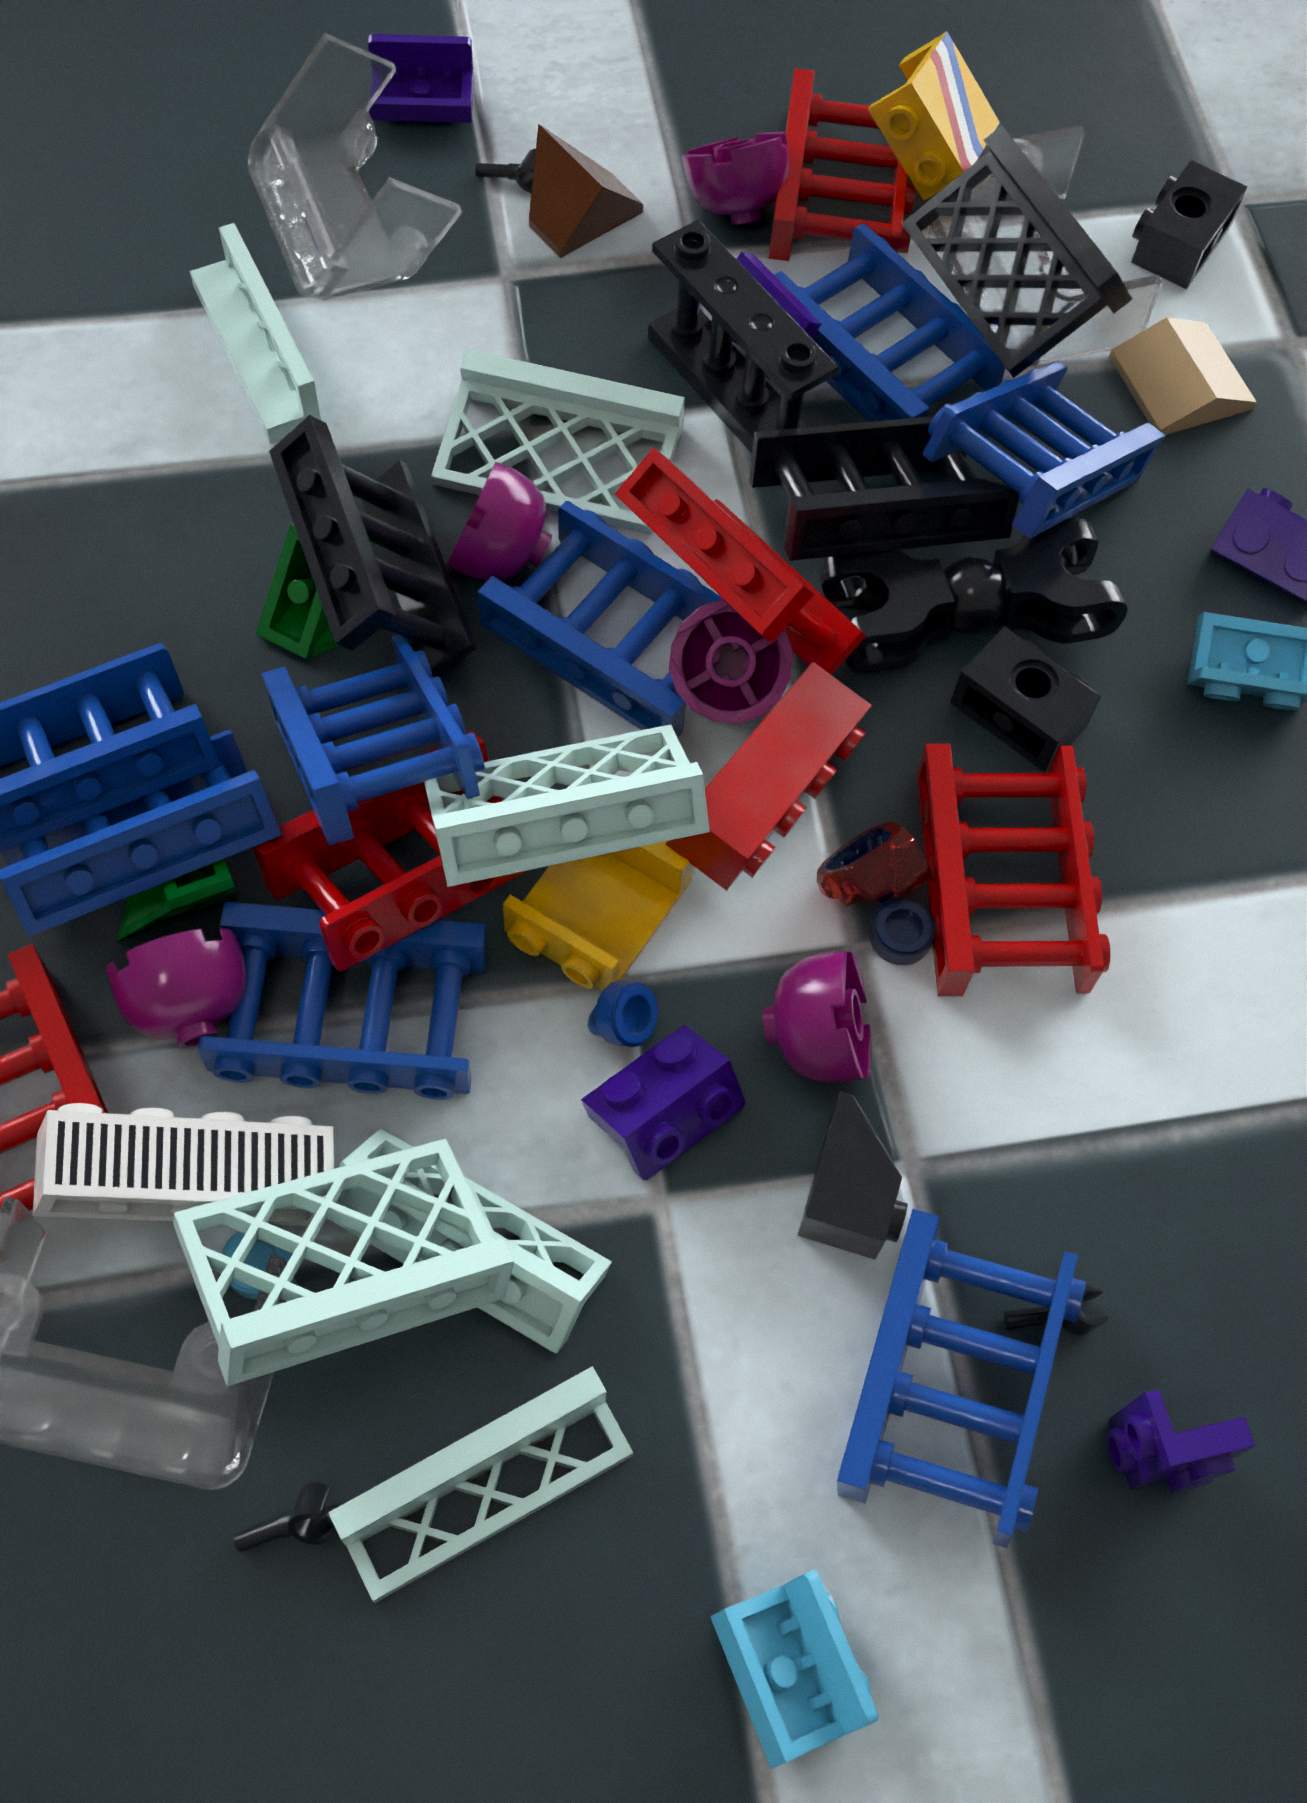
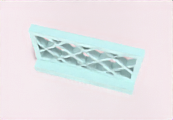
[431,349,685,534]
[424,724,710,887]
[173,1138,515,1387]

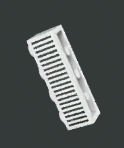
[33,1103,334,1226]

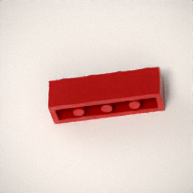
[666,662,872,891]

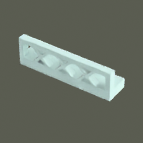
[190,223,321,444]
[334,1128,612,1354]
[328,1366,633,1603]

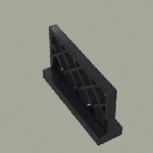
[901,125,1133,378]

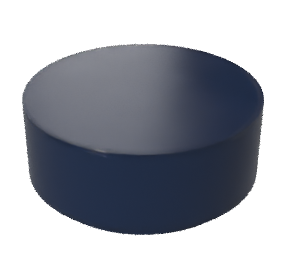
[869,899,936,965]

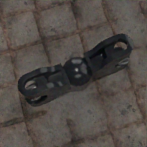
[819,518,1128,673]

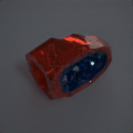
[816,821,931,907]

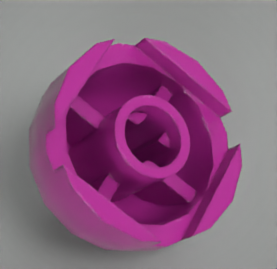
[682,131,789,224]
[446,462,552,583]
[669,599,793,724]
[106,928,247,1048]
[763,951,872,1084]

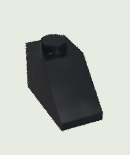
[797,1091,908,1260]

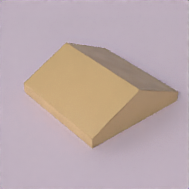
[1109,317,1257,435]

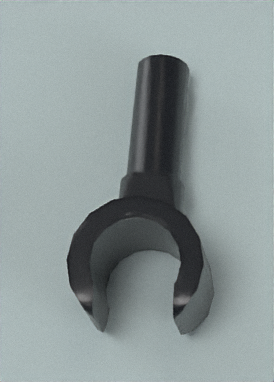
[475,149,536,193]
[1004,1285,1108,1335]
[234,1483,340,1552]

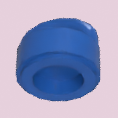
[588,980,658,1047]

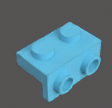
[1187,612,1307,710]
[710,1570,879,1769]

